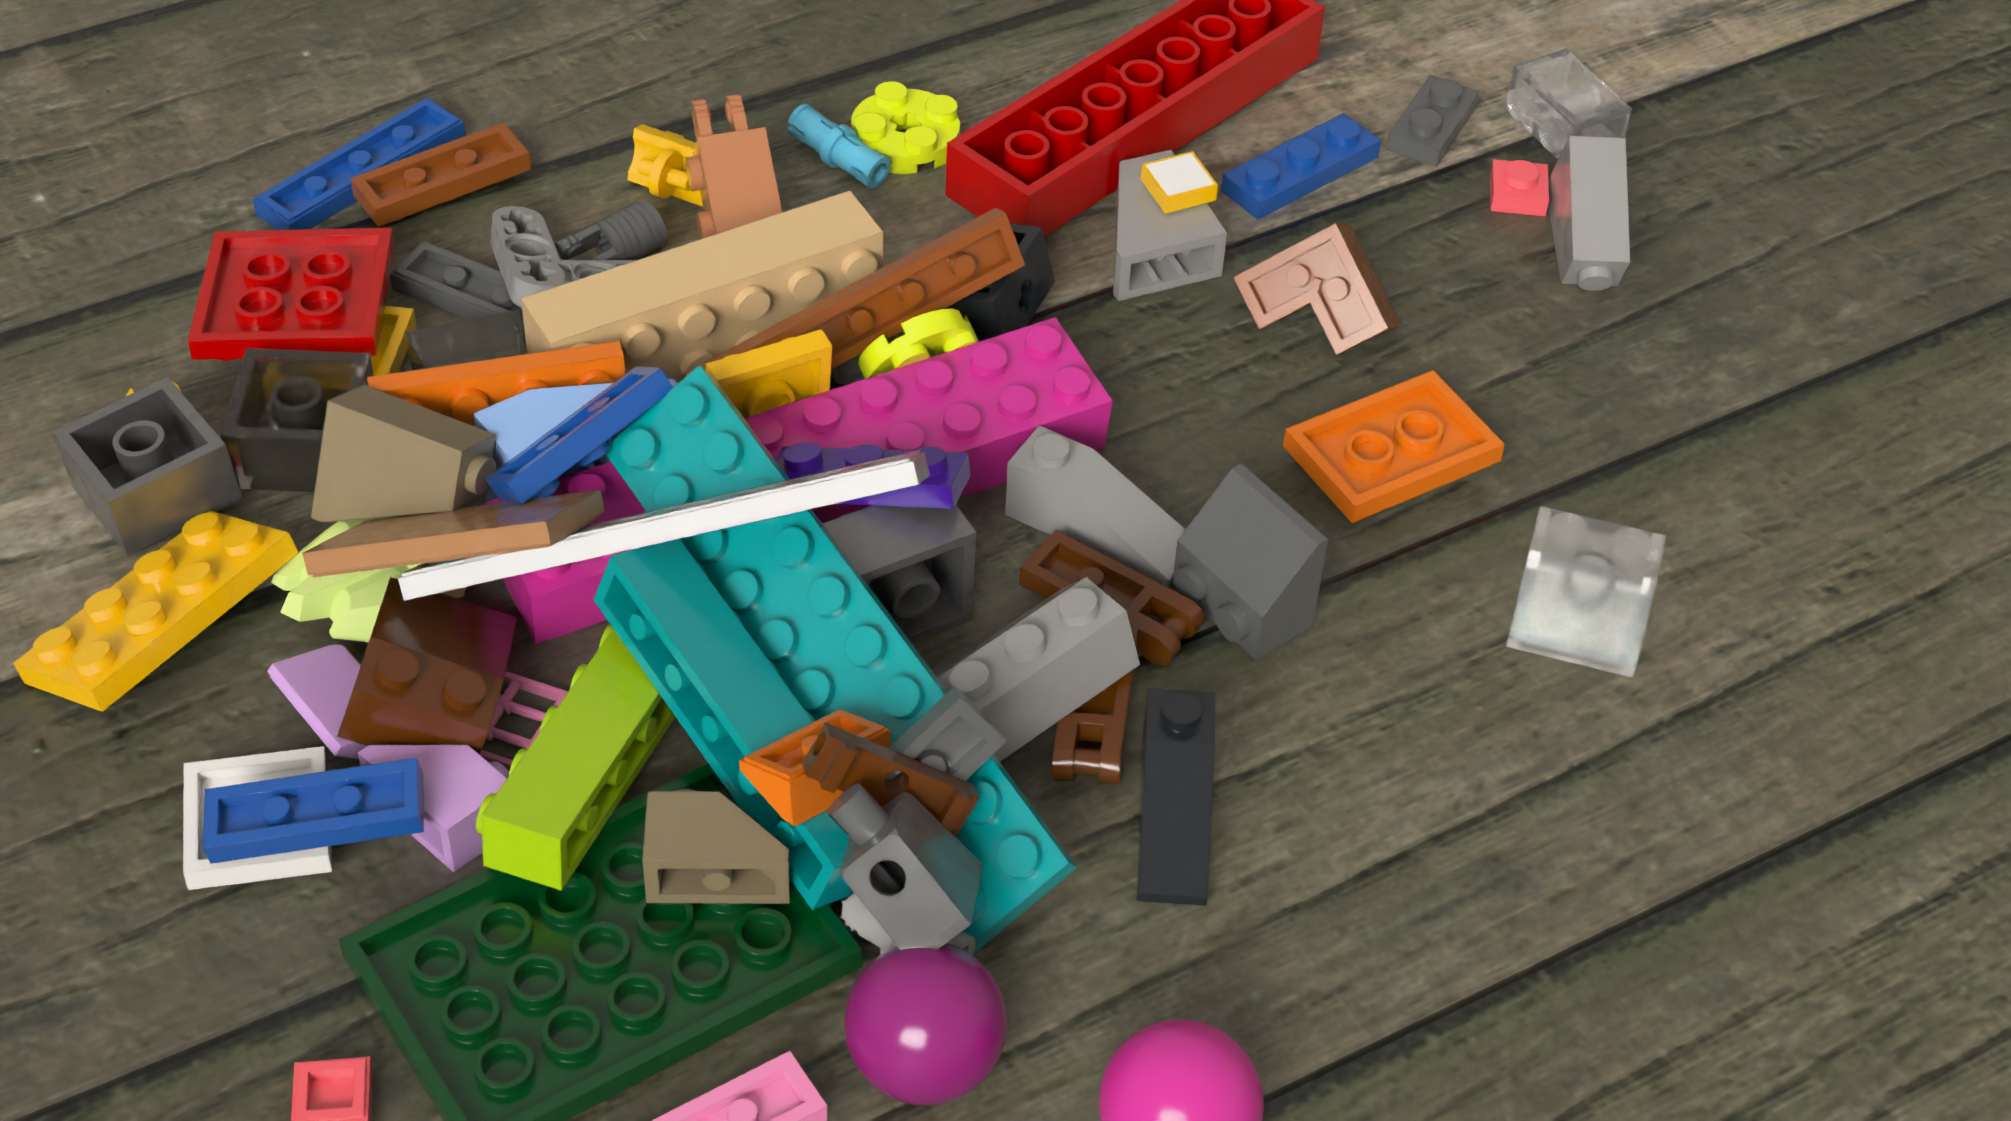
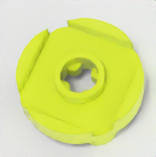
[851,81,960,174]
[858,309,979,379]

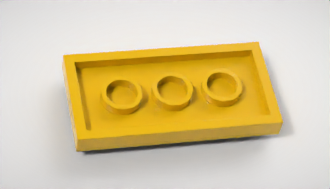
[13,510,299,712]

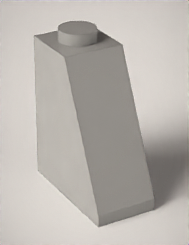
[1548,136,1630,291]
[1113,150,1227,301]

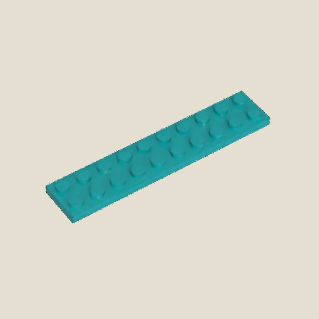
[605,365,1078,954]

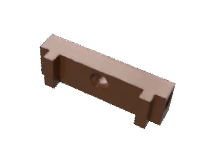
[802,722,979,837]

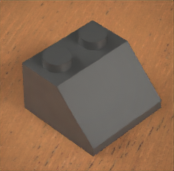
[1172,463,1328,661]

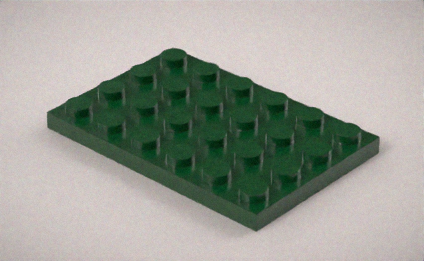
[339,763,862,1121]

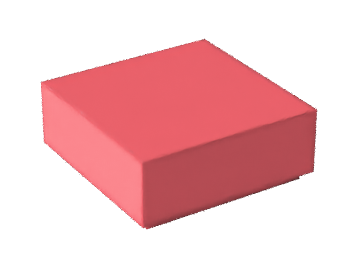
[291,1056,373,1121]

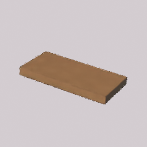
[303,490,605,577]

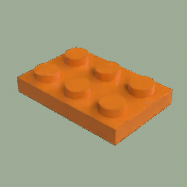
[1283,370,1505,523]

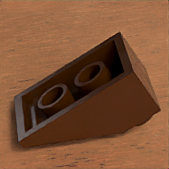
[337,577,517,754]

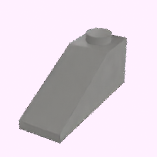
[1005,425,1186,588]

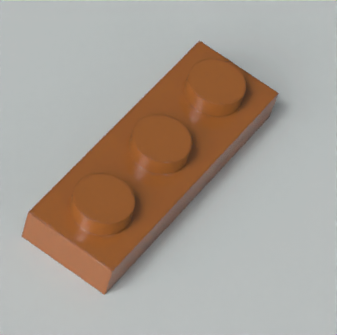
[350,122,531,227]

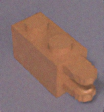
[686,94,782,239]

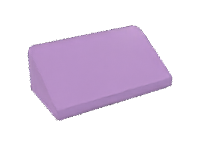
[267,644,367,759]

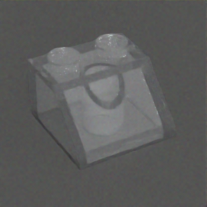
[1506,506,1666,677]

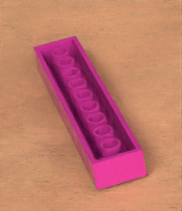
[484,317,1113,645]

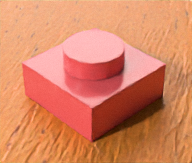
[1489,159,1549,216]

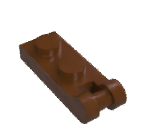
[1019,530,1205,666]
[1052,627,1139,785]

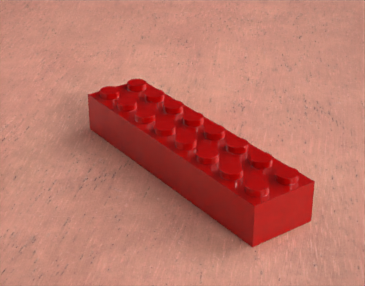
[945,0,1325,237]

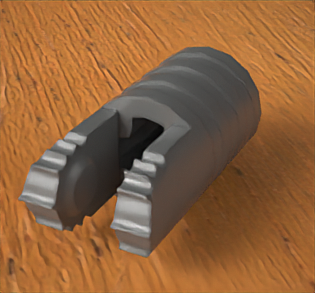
[554,199,668,260]

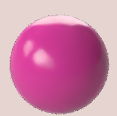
[1098,1019,1264,1121]

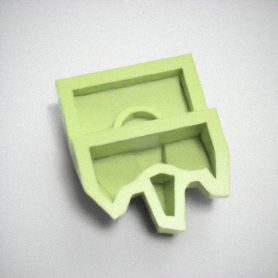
[271,515,466,642]

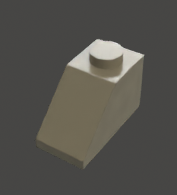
[642,789,790,904]

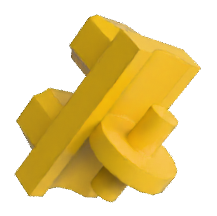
[627,124,703,207]

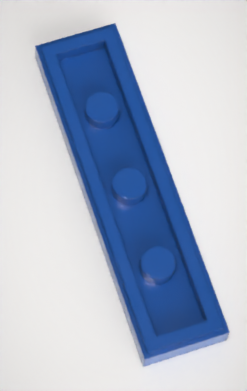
[253,98,466,230]

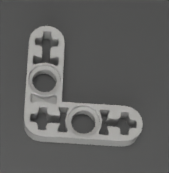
[490,206,637,308]

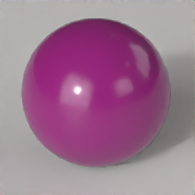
[844,943,1007,1106]

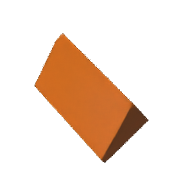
[739,709,891,826]

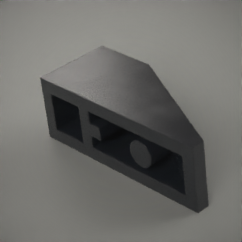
[1137,688,1215,906]

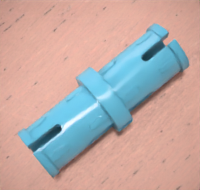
[787,103,891,189]

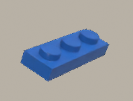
[1221,113,1381,220]
[485,366,673,504]
[203,758,424,864]

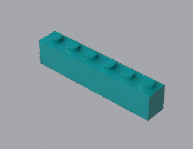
[593,539,854,910]

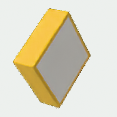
[1140,151,1218,214]

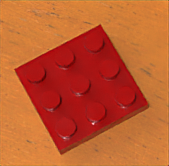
[187,228,395,361]

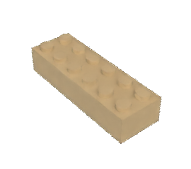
[521,191,883,383]

